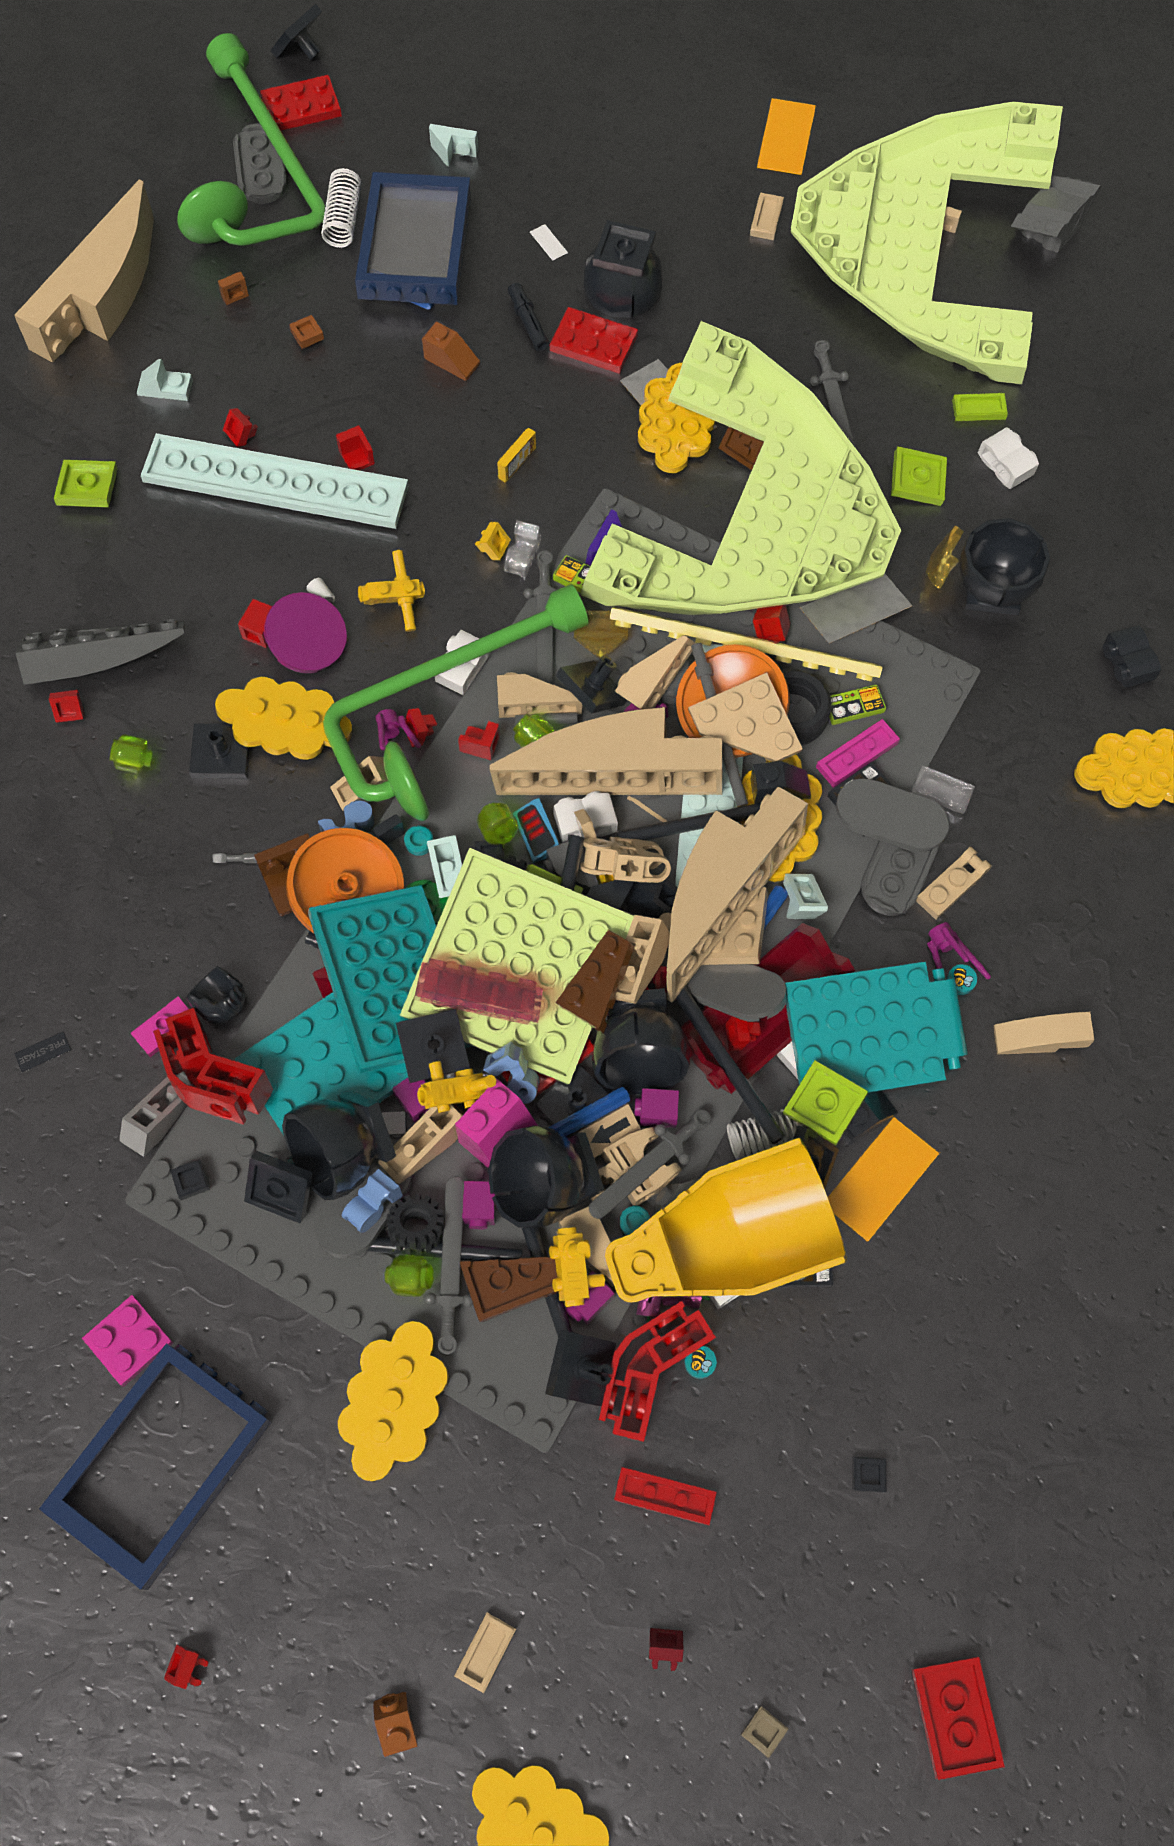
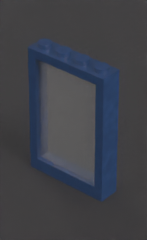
[355,172,471,305]

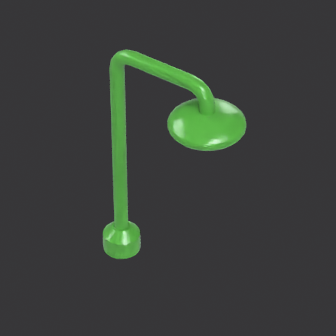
[177,33,325,246]
[323,584,589,821]

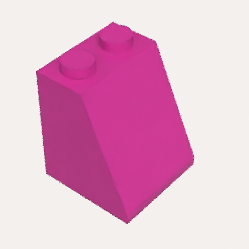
[455,1079,538,1168]

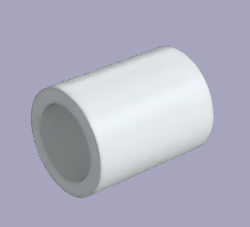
[307,578,335,604]

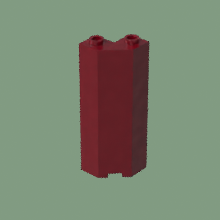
[681,923,856,1094]

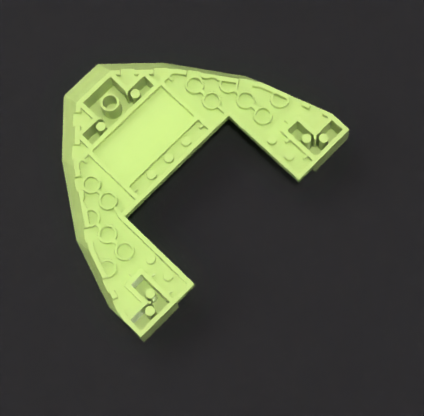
[791,102,1063,384]
[581,321,901,615]

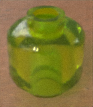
[513,713,554,748]
[109,734,153,774]
[477,803,519,845]
[385,1255,434,1297]

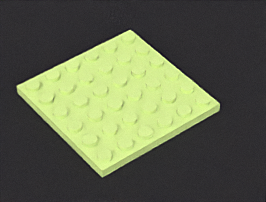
[400,848,634,1084]

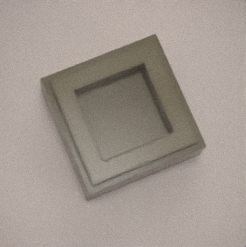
[740,1705,789,1758]

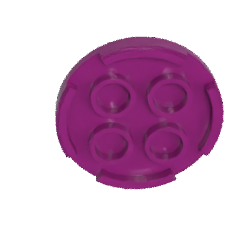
[264,592,347,673]

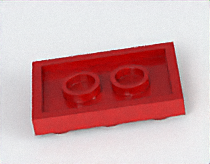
[260,75,342,131]
[550,307,638,374]
[911,1657,1005,1780]

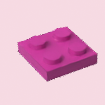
[82,1295,173,1387]

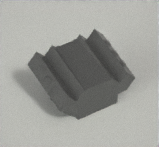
[1011,176,1102,253]

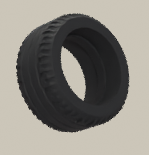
[782,670,831,746]

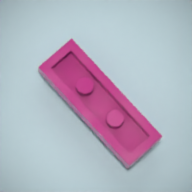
[816,719,900,788]

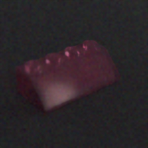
[414,958,543,1026]

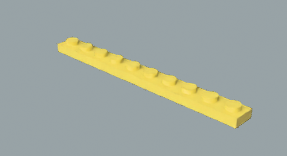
[610,607,882,681]

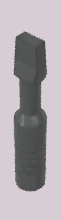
[515,712,577,724]
[213,852,259,864]

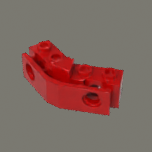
[153,1008,273,1125]
[599,1301,716,1442]

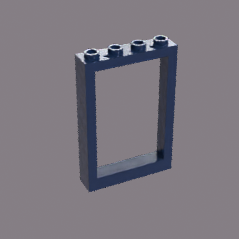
[39,1343,272,1590]

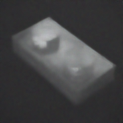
[911,765,975,814]

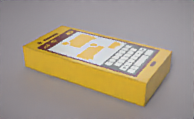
[497,428,536,483]

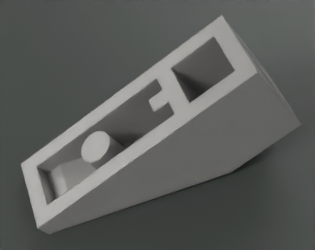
[119,1072,191,1157]

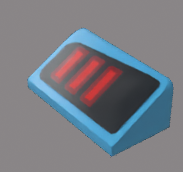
[513,798,559,863]

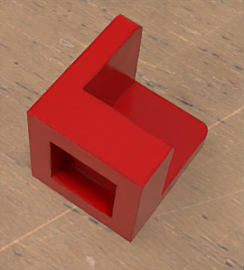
[336,425,375,471]
[238,599,272,648]
[753,604,790,642]
[458,721,500,760]

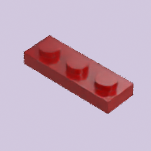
[614,1467,717,1526]

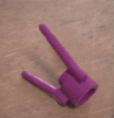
[375,709,421,751]
[927,922,991,979]

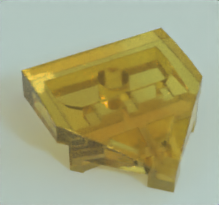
[926,526,964,589]
[574,610,628,659]

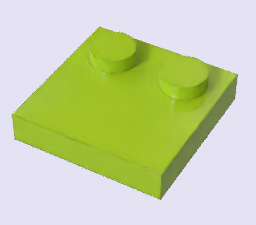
[891,447,947,506]
[54,460,118,507]
[783,1060,868,1146]

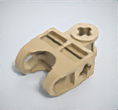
[580,837,671,883]
[591,1127,681,1206]

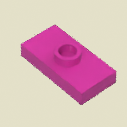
[131,996,189,1057]

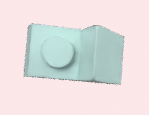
[429,124,478,167]
[137,359,193,401]
[427,835,462,899]
[783,874,828,919]

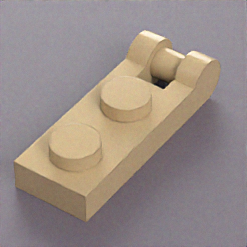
[916,847,992,920]

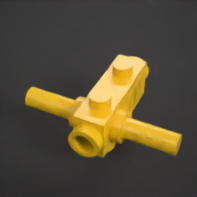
[358,550,425,632]
[417,1061,496,1113]
[549,1227,605,1307]

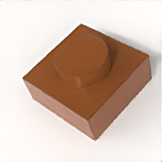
[218,271,249,305]
[289,315,324,349]

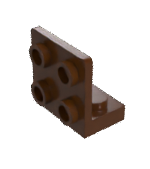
[719,426,764,470]
[254,833,310,916]

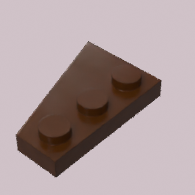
[555,930,635,1034]
[460,1257,558,1322]

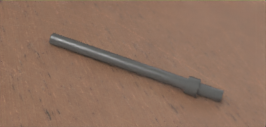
[691,643,748,807]

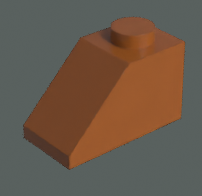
[422,321,480,381]

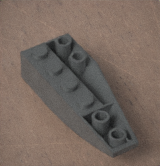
[16,619,185,685]

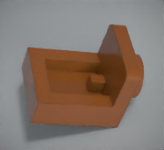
[373,1692,418,1757]

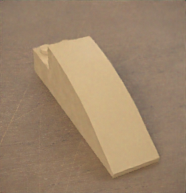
[14,179,154,363]
[490,707,723,795]
[667,787,808,1002]

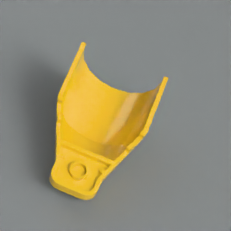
[605,1138,847,1303]

